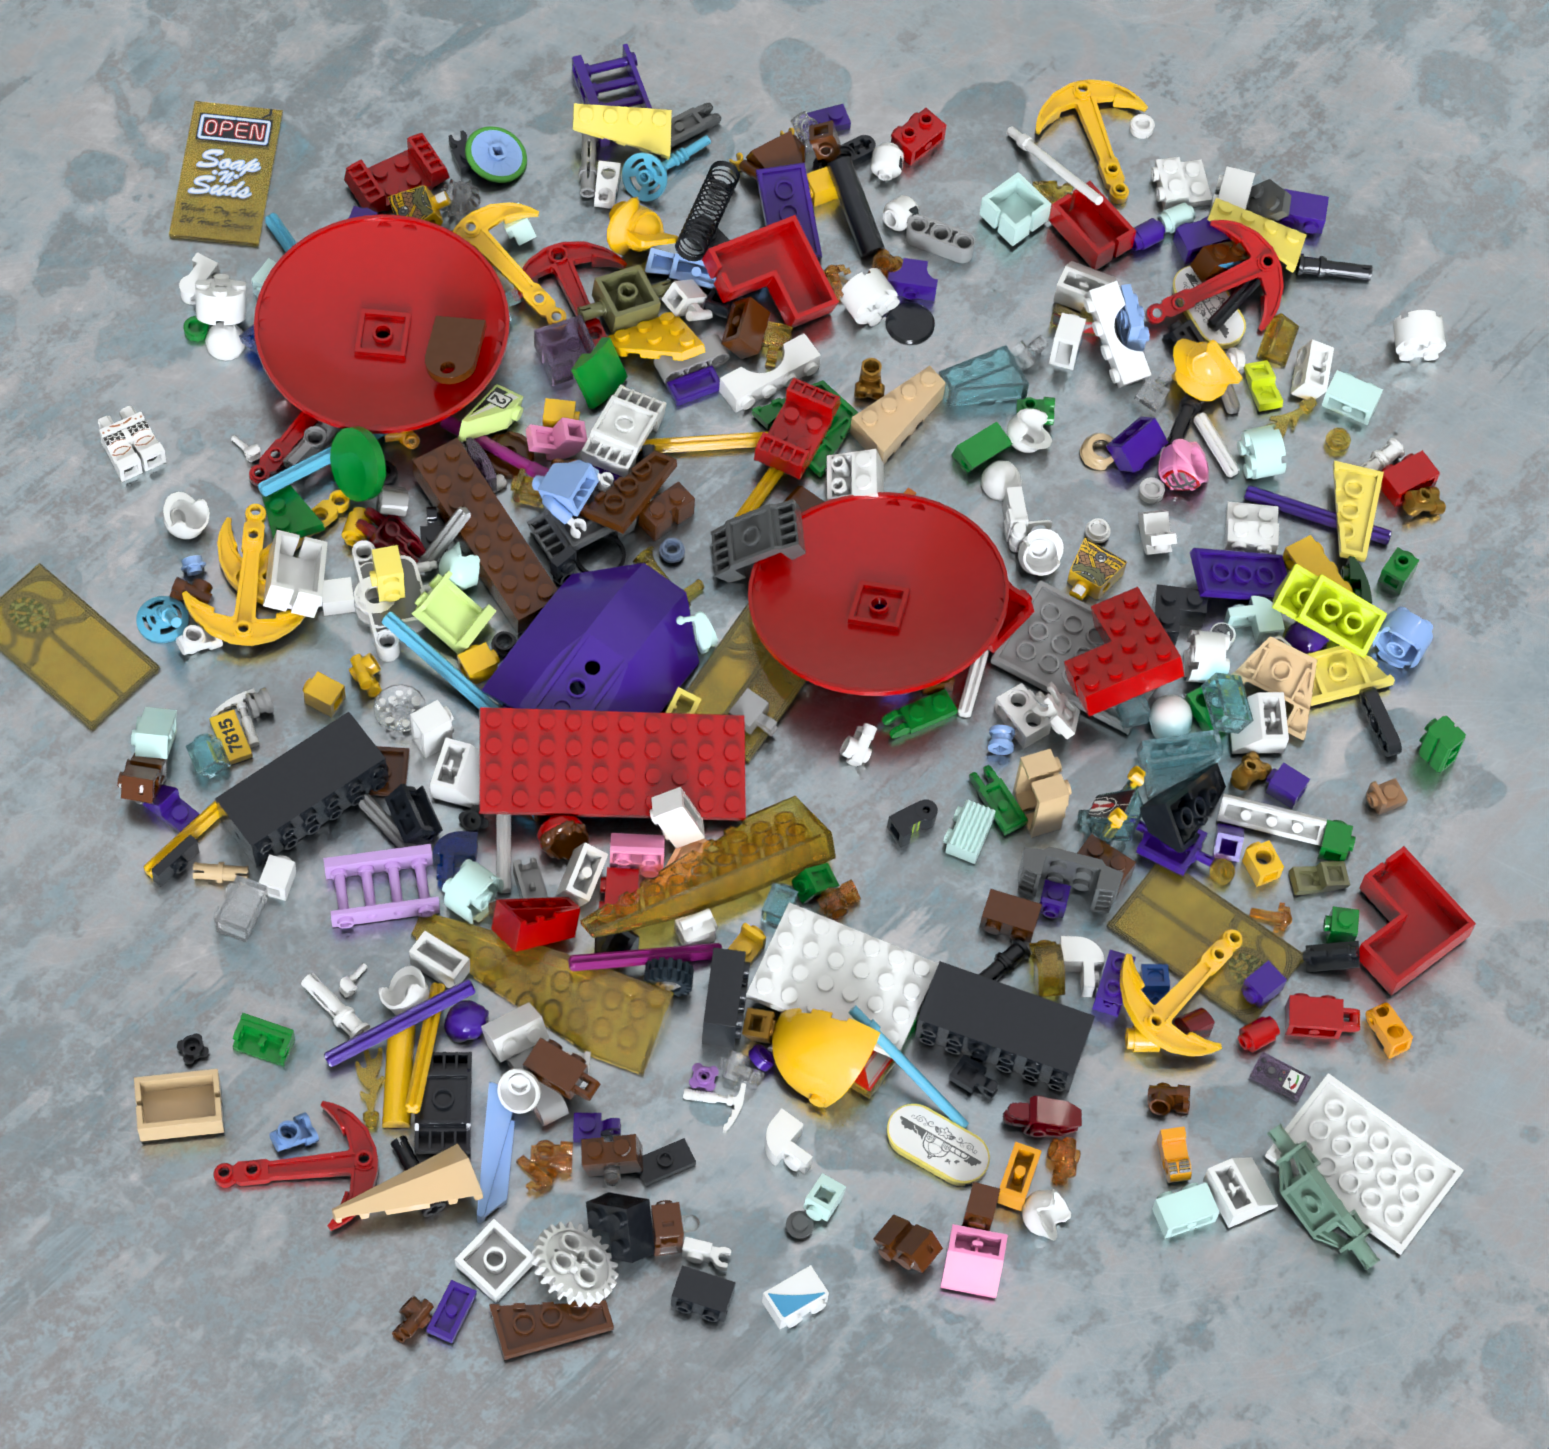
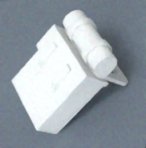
[1002,486,1052,552]

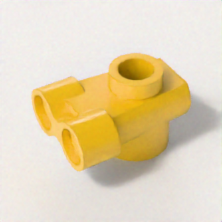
[349,653,382,697]

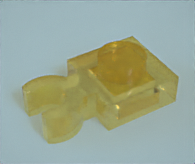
[1032,181,1074,206]

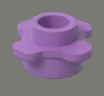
[689,1063,719,1092]

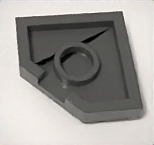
[1248,179,1292,221]

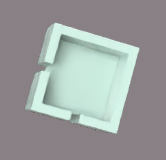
[979,172,1051,246]

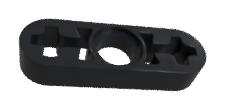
[812,135,876,172]
[1359,687,1402,757]

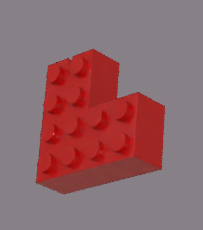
[702,215,839,330]
[1064,587,1184,717]
[1359,846,1476,996]

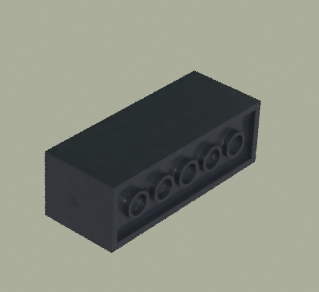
[215,712,389,868]
[915,961,1095,1091]

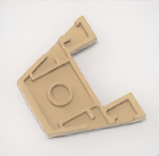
[1214,636,1318,741]

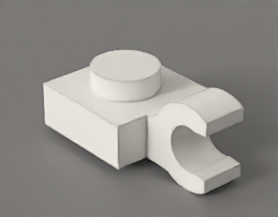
[682,1237,732,1271]

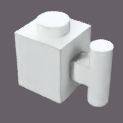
[661,279,712,321]
[674,908,718,946]

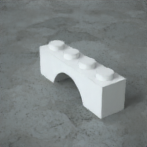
[1083,281,1151,388]
[719,333,821,413]

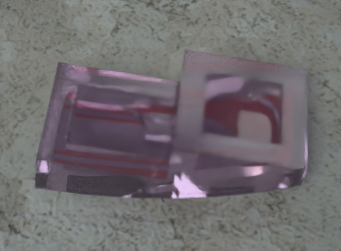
[466,437,497,491]

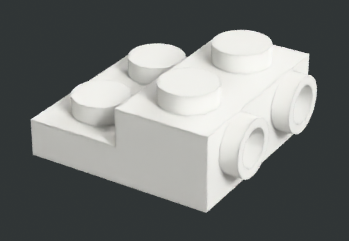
[1151,157,1212,210]
[1225,501,1279,554]

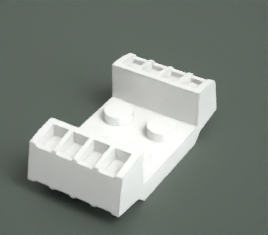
[581,385,667,477]

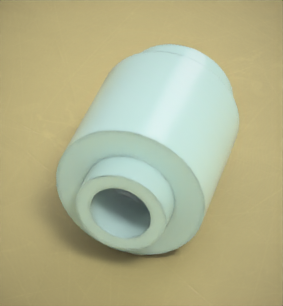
[1157,202,1196,234]

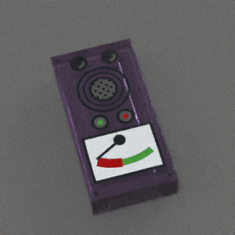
[1249,1052,1311,1102]

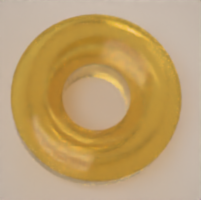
[1325,427,1351,452]
[1210,858,1235,885]

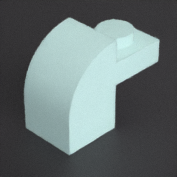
[1224,596,1285,644]

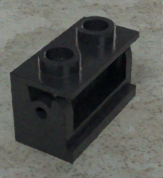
[384,784,443,845]
[671,1265,736,1322]

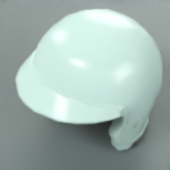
[438,541,480,590]

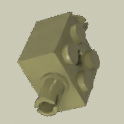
[577,264,672,334]

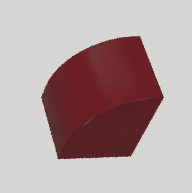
[1174,1008,1215,1038]

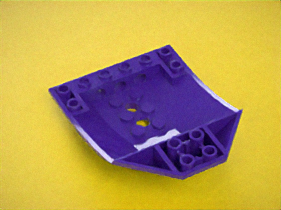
[481,563,699,713]

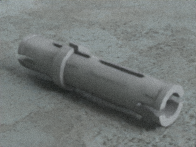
[578,133,598,198]

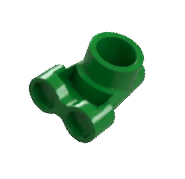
[1016,397,1055,425]

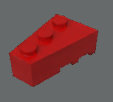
[491,897,581,952]

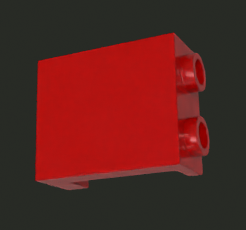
[988,580,1035,653]

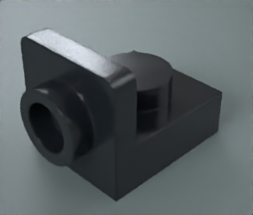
[1163,319,1205,344]

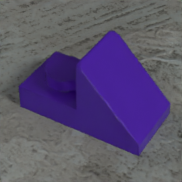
[142,785,199,834]

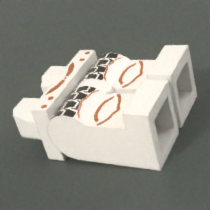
[98,406,166,482]

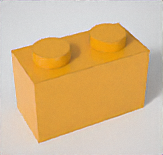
[997,1142,1042,1211]

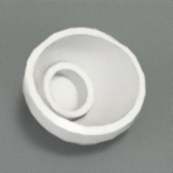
[205,321,246,361]
[981,461,1022,501]
[497,1068,541,1113]

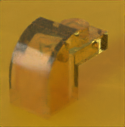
[1029,940,1065,997]

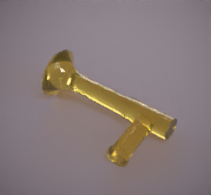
[633,546,705,608]

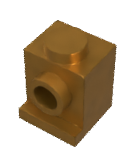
[742,1008,777,1044]

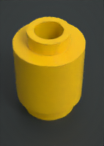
[341,507,373,547]
[1125,1025,1160,1052]

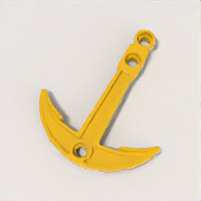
[1035,79,1148,204]
[453,202,567,329]
[217,490,350,604]
[182,504,306,646]
[1120,929,1242,1057]

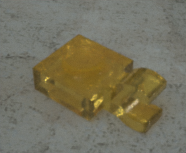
[762,321,793,367]

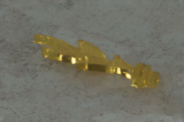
[1265,397,1317,438]
[355,1047,385,1129]

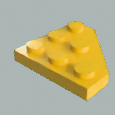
[607,312,705,361]

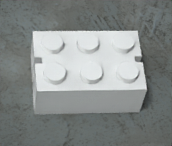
[263,530,328,618]

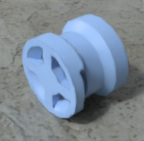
[988,725,1015,755]

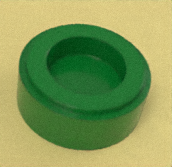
[183,316,209,342]

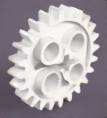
[531,1221,619,1307]

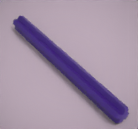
[1244,485,1392,545]
[324,979,475,1067]

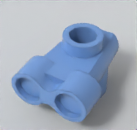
[269,1112,319,1152]

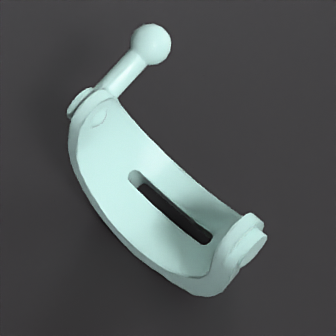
[676,611,718,654]

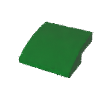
[571,337,628,409]

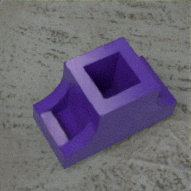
[888,258,938,301]

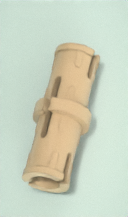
[193,862,249,883]

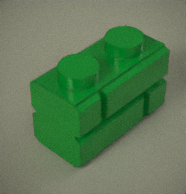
[1418,715,1466,773]

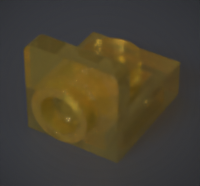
[511,468,544,508]

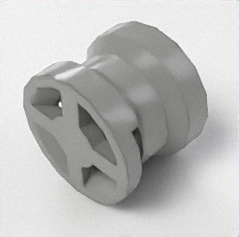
[245,687,274,718]

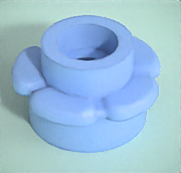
[181,555,206,576]

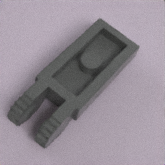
[671,102,722,148]

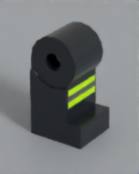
[887,799,938,847]

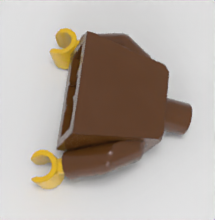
[729,128,806,180]

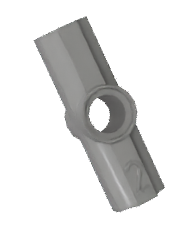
[283,421,342,468]

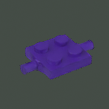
[1129,817,1215,876]

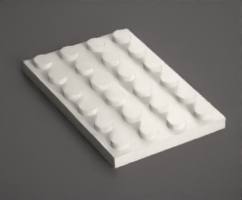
[746,902,939,1057]
[1265,1073,1464,1255]

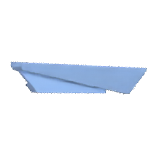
[645,248,744,297]
[477,1082,515,1223]

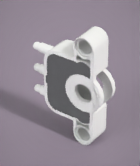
[352,540,438,662]

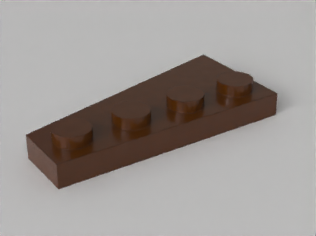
[579,451,677,534]
[489,1300,614,1360]

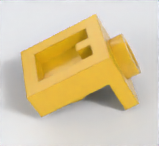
[728,923,766,966]

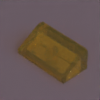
[1257,313,1299,366]

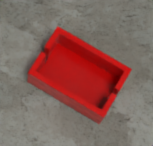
[1049,181,1136,270]

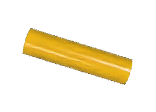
[382,1025,416,1129]

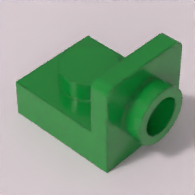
[791,863,840,903]

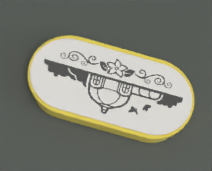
[1172,266,1246,349]
[887,1104,990,1186]

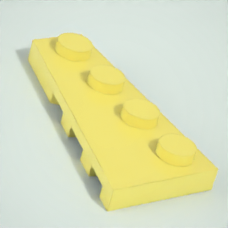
[572,103,672,160]
[1207,198,1306,273]
[1332,460,1384,563]

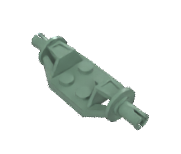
[1267,1124,1380,1270]

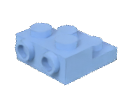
[1115,284,1149,351]

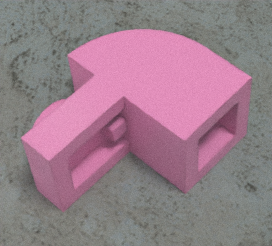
[525,417,587,460]

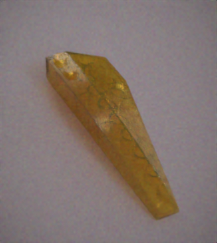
[580,796,836,938]
[411,915,674,1076]

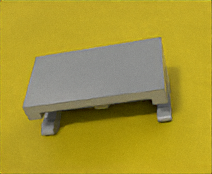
[513,857,548,899]

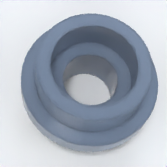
[659,538,685,563]

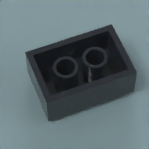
[702,948,750,1048]

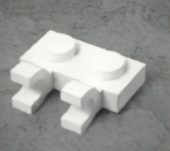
[1032,682,1080,739]

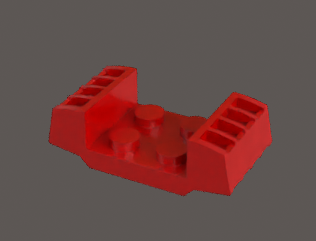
[344,133,450,213]
[754,378,841,480]

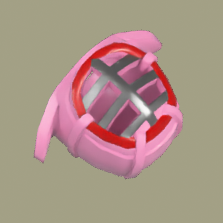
[1158,439,1209,491]

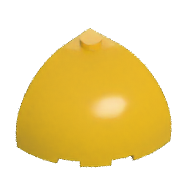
[772,1008,881,1108]

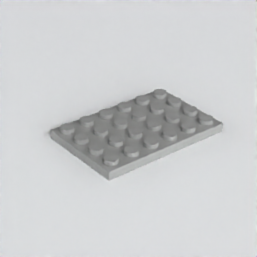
[991,580,1155,734]

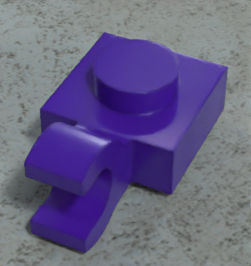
[573,1113,621,1143]

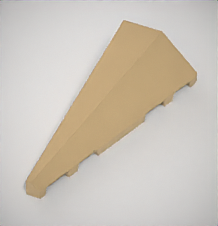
[332,1144,483,1223]

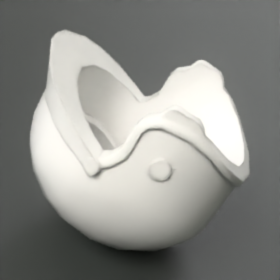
[1007,408,1052,453]
[163,492,210,539]
[1018,529,1064,576]
[1147,694,1192,740]
[379,966,429,1015]
[1022,1189,1071,1241]

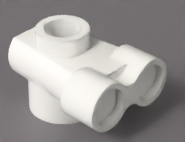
[176,625,223,655]
[840,723,877,767]

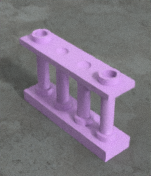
[323,844,440,928]

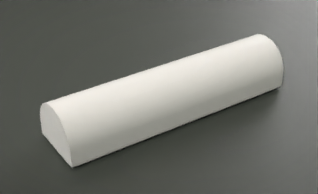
[1217,793,1327,846]

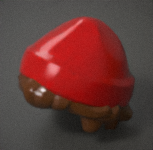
[537,815,589,860]

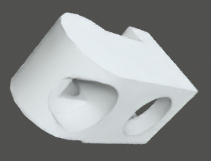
[594,161,621,209]
[179,252,220,305]

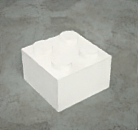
[455,1219,535,1304]

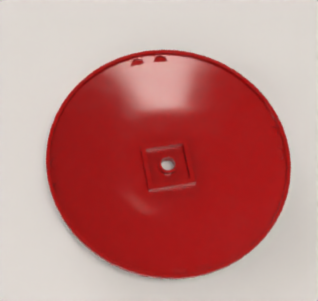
[254,214,510,434]
[748,492,1009,696]

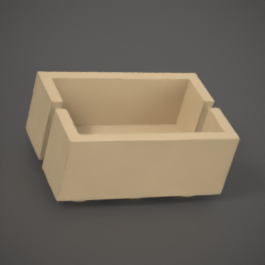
[1013,748,1072,838]
[134,1069,224,1141]

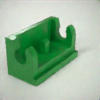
[951,422,1013,473]
[232,1012,295,1067]

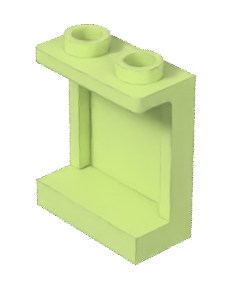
[411,571,496,654]

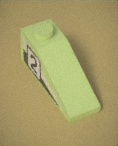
[458,384,524,442]

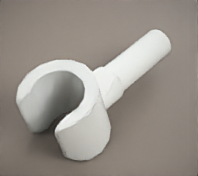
[231,435,262,462]
[339,963,368,998]

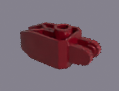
[355,507,425,563]
[1002,1095,1082,1137]

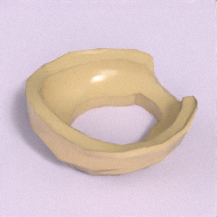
[1080,433,1114,470]

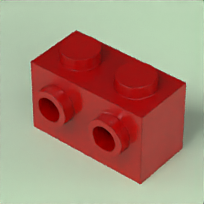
[891,108,947,166]

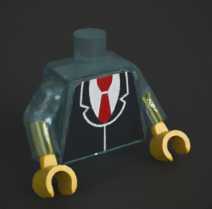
[1077,765,1146,842]

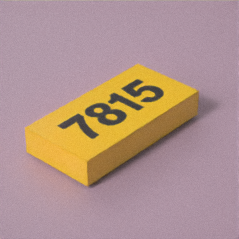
[209,709,253,766]

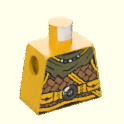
[388,185,451,226]
[1067,538,1127,601]

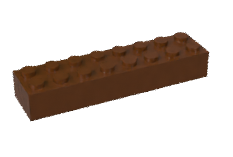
[413,438,558,634]

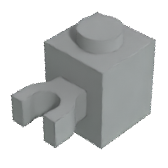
[729,688,778,736]

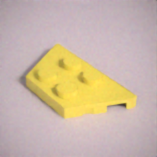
[1307,645,1395,706]

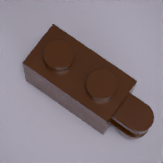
[523,1037,601,1101]

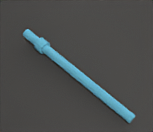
[848,1005,969,1128]

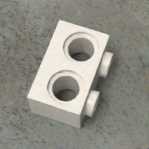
[1290,339,1334,402]
[994,683,1051,749]

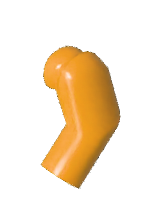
[384,431,420,449]

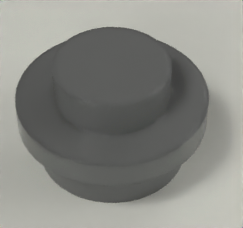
[786,1211,814,1238]

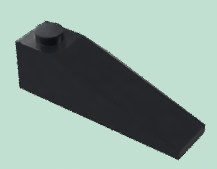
[1140,763,1226,853]

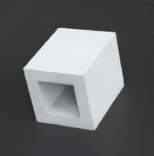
[319,577,355,616]
[259,854,296,901]

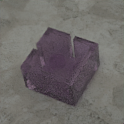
[534,315,595,386]

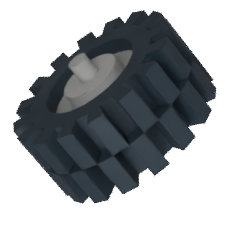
[643,957,694,997]

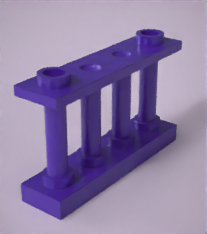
[572,44,652,148]

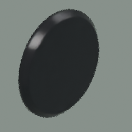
[885,302,935,345]

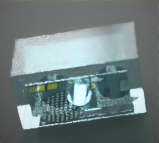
[1201,672,1254,734]

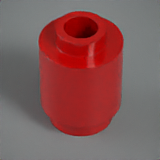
[1238,1016,1280,1052]

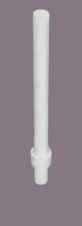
[1007,126,1103,205]

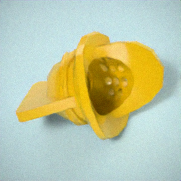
[607,197,678,256]
[1172,338,1242,401]

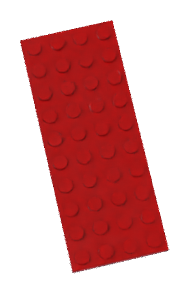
[479,707,746,821]

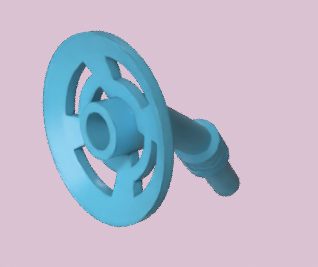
[622,135,711,202]
[136,596,189,643]

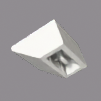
[1053,261,1117,316]
[827,449,884,501]
[1227,692,1289,754]
[430,738,479,808]
[1203,1157,1278,1228]

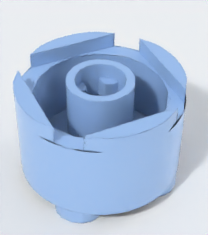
[1372,606,1433,668]

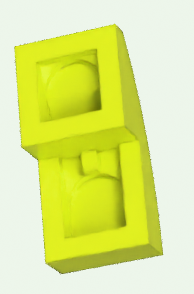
[1244,360,1283,412]

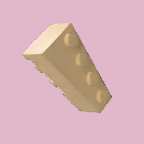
[850,366,946,465]

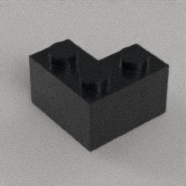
[1152,584,1208,646]
[586,1192,655,1263]

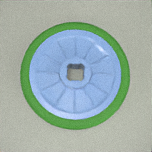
[465,126,527,183]

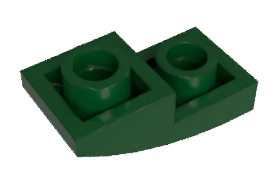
[1341,556,1372,604]

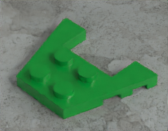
[752,380,858,478]

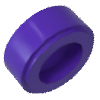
[748,1044,775,1072]

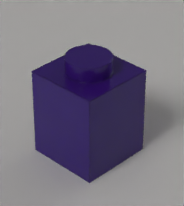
[1266,762,1310,809]
[1241,960,1287,1009]

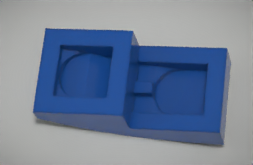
[1141,964,1170,1005]

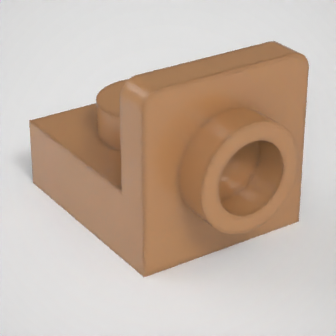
[1366,778,1408,815]

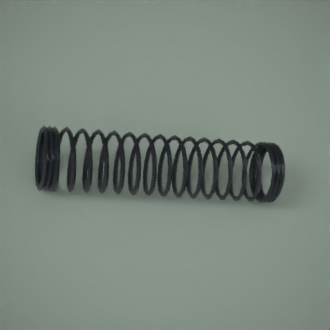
[675,161,740,262]

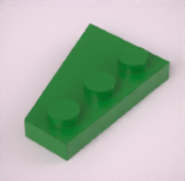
[262,485,325,539]

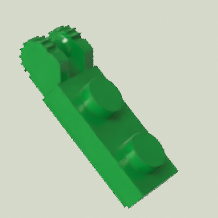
[882,689,957,739]
[969,765,1028,835]

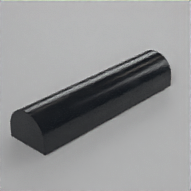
[827,156,885,257]

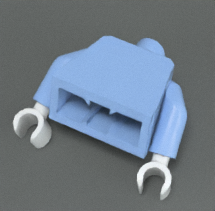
[532,460,614,539]

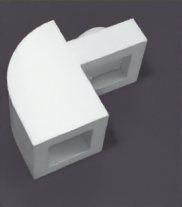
[1138,510,1177,555]
[1058,936,1105,997]
[765,1108,813,1175]

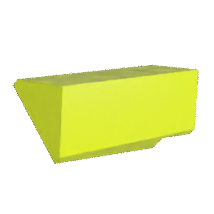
[1272,564,1387,658]

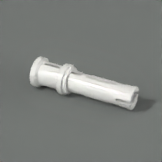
[1360,437,1405,471]
[301,973,371,1040]

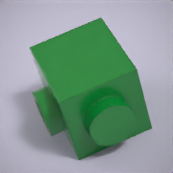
[1378,547,1419,594]
[1317,820,1356,861]
[1323,906,1359,944]

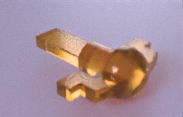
[823,264,851,302]
[1249,902,1292,933]
[516,1155,558,1192]

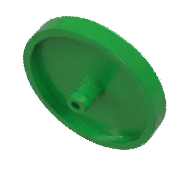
[330,426,386,502]

